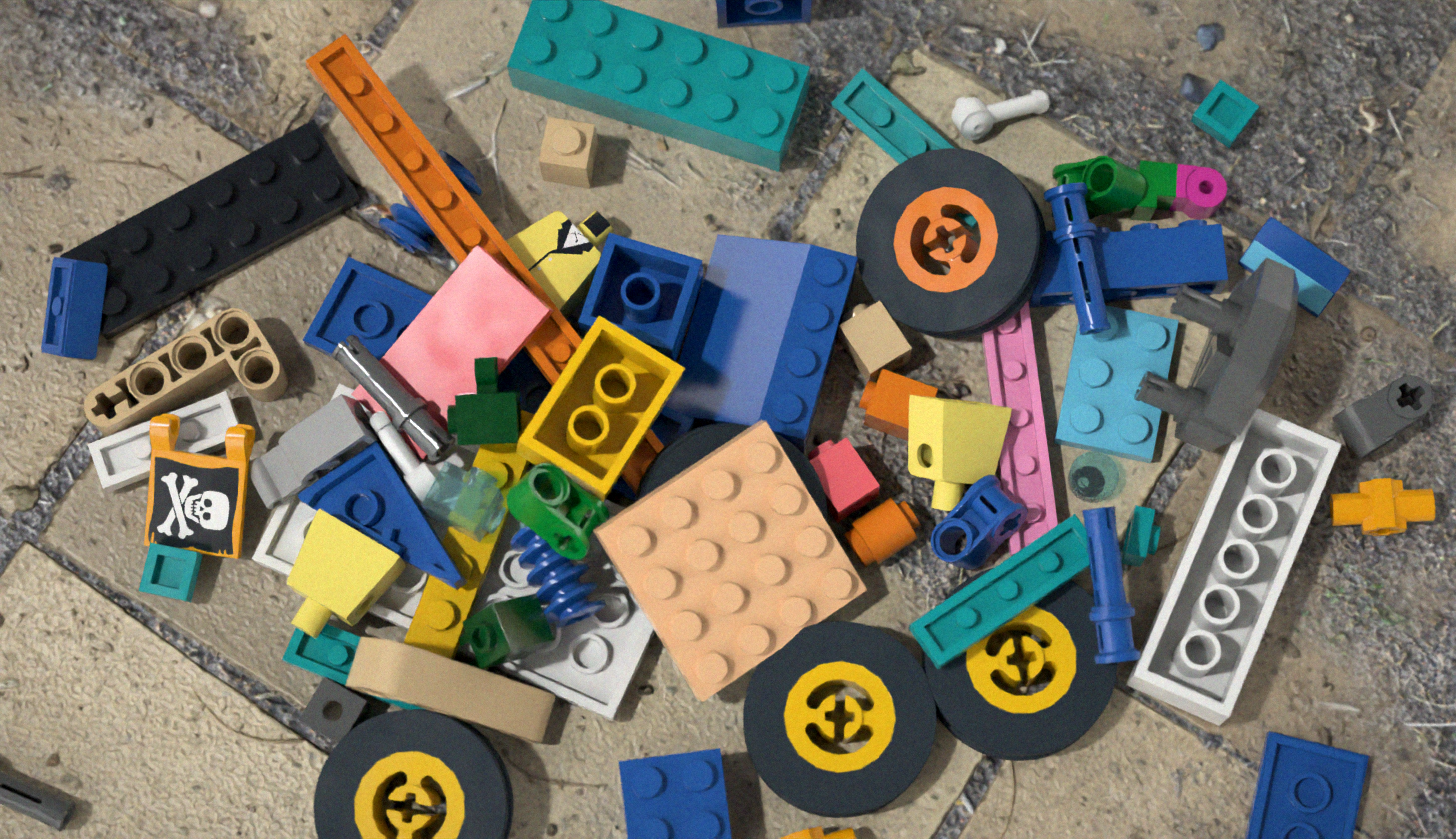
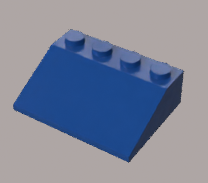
[665,234,858,454]

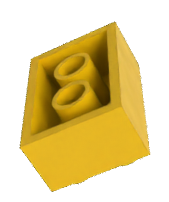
[516,316,685,503]

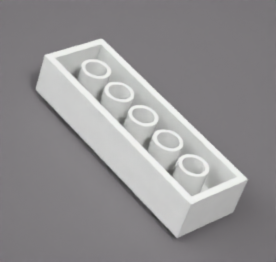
[1126,408,1342,726]

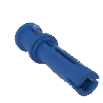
[1043,182,1111,335]
[1082,506,1141,664]

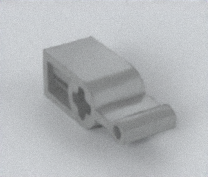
[248,394,381,510]

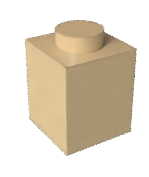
[539,117,599,188]
[838,301,912,382]

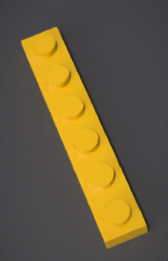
[403,410,535,660]

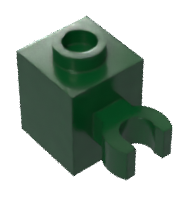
[447,357,522,446]
[459,593,555,669]

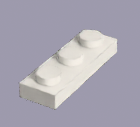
[87,391,240,493]

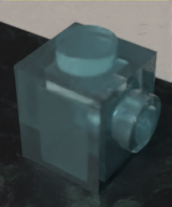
[421,461,506,543]

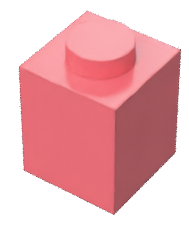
[808,437,880,523]

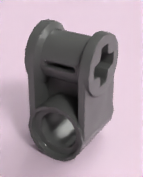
[1332,375,1433,460]

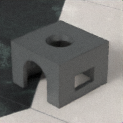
[298,677,372,744]

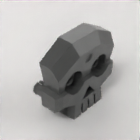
[1134,257,1299,452]

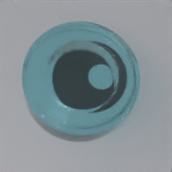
[1068,451,1119,503]

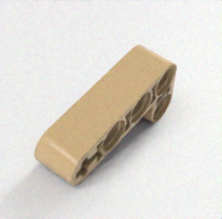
[84,308,288,437]
[346,637,556,744]

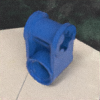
[930,475,1028,570]

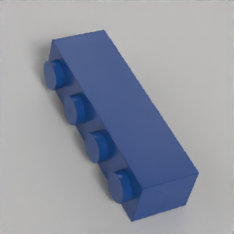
[1028,219,1228,308]

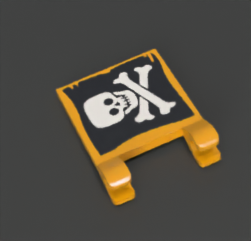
[144,413,255,559]

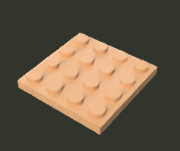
[593,420,867,702]

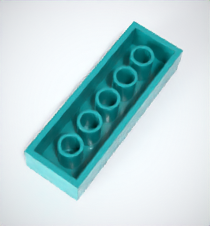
[507,0,810,172]

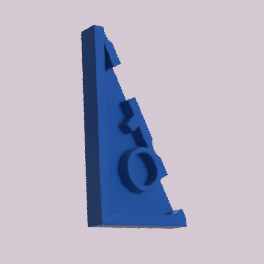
[298,441,467,590]

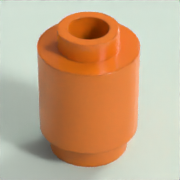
[844,498,920,568]

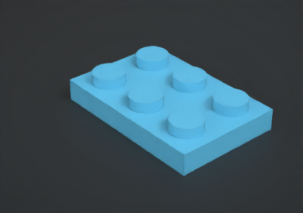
[1054,301,1179,463]

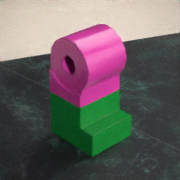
[1130,160,1227,221]

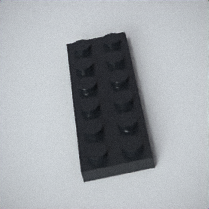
[60,119,361,340]

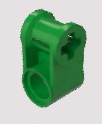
[1052,156,1146,221]
[507,463,609,560]

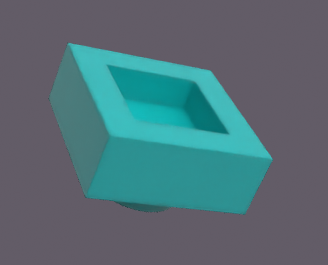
[1190,79,1260,148]
[1121,505,1161,567]
[139,542,203,603]

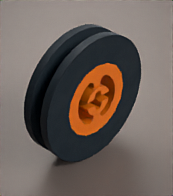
[856,148,1047,339]

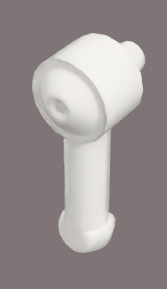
[951,90,1050,140]
[368,411,453,506]

